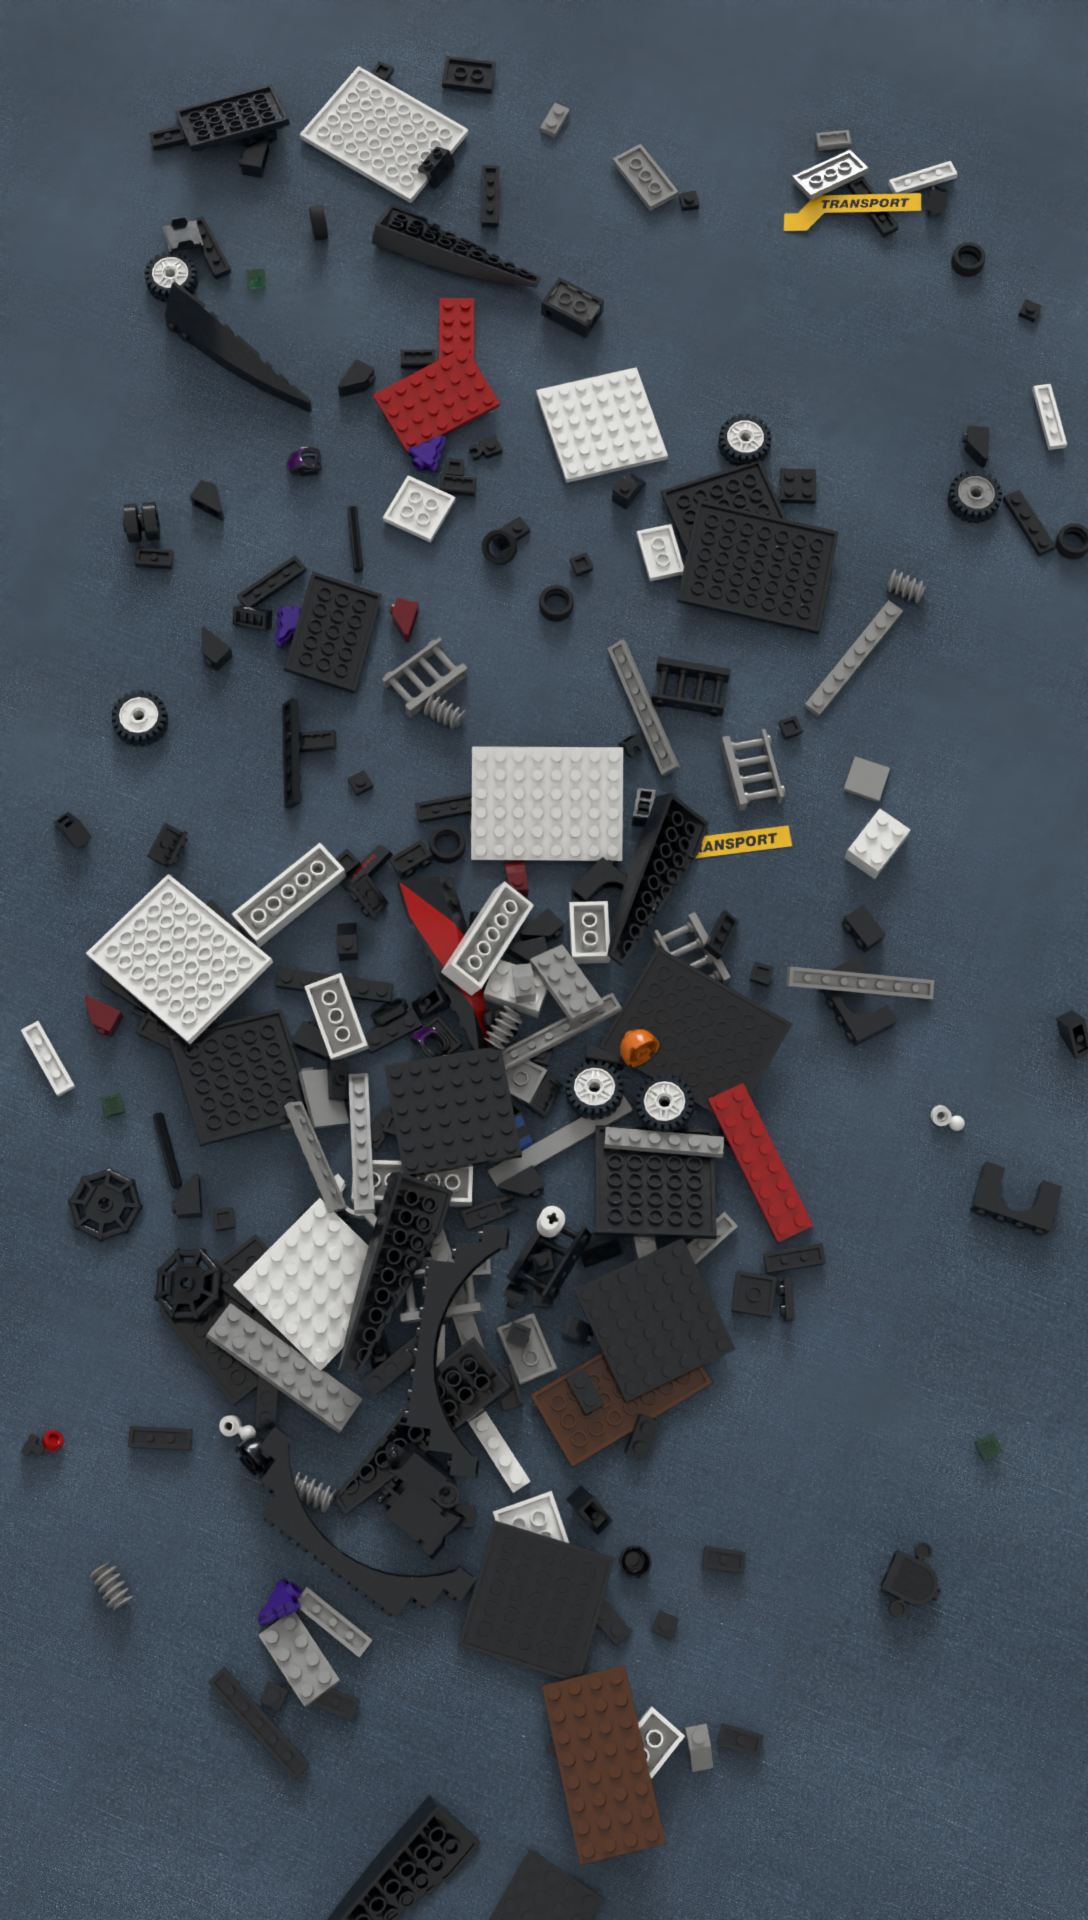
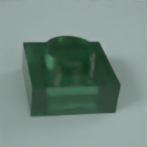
[247,269,266,288]
[100,1092,126,1118]
[974,1433,1002,1461]

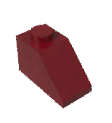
[390,598,419,643]
[504,860,529,897]
[84,995,124,1037]

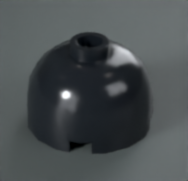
[235,1436,276,1479]

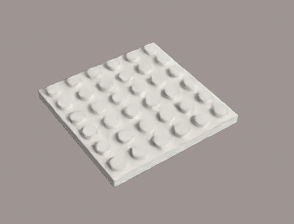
[536,367,668,483]
[233,1198,369,1371]

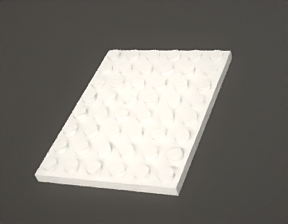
[300,66,469,203]
[471,747,623,861]
[86,874,273,1044]

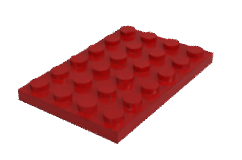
[373,347,500,454]

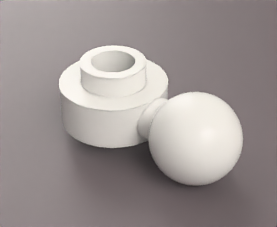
[930,1105,965,1131]
[219,1415,256,1441]

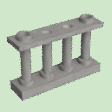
[382,637,468,718]
[720,729,785,812]
[652,912,731,985]
[400,1269,484,1324]

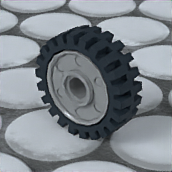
[947,469,1002,523]

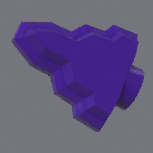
[407,435,447,473]
[275,606,301,648]
[258,1578,302,1626]

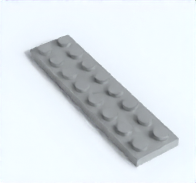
[205,1303,362,1433]

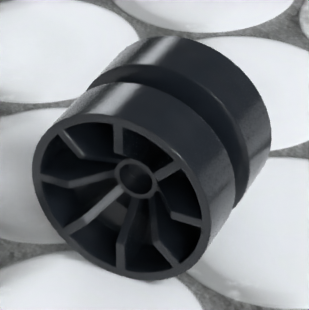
[122,501,161,543]

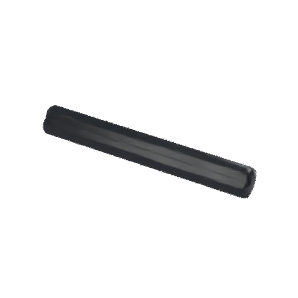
[348,506,363,572]
[153,1112,182,1188]

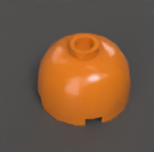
[620,1029,660,1067]

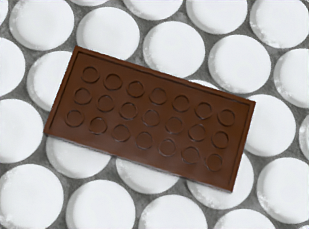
[530,1353,712,1468]
[542,1665,666,1866]

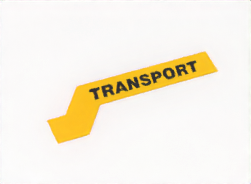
[784,193,921,231]
[695,826,792,859]

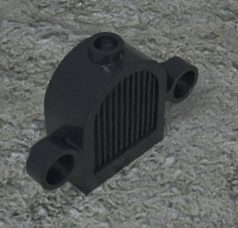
[879,1542,941,1618]

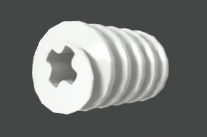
[536,1206,565,1238]

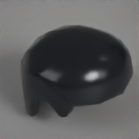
[619,1545,652,1578]

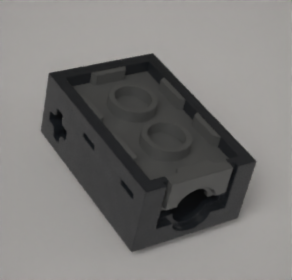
[541,277,604,338]

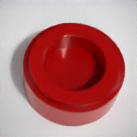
[42,1430,64,1452]

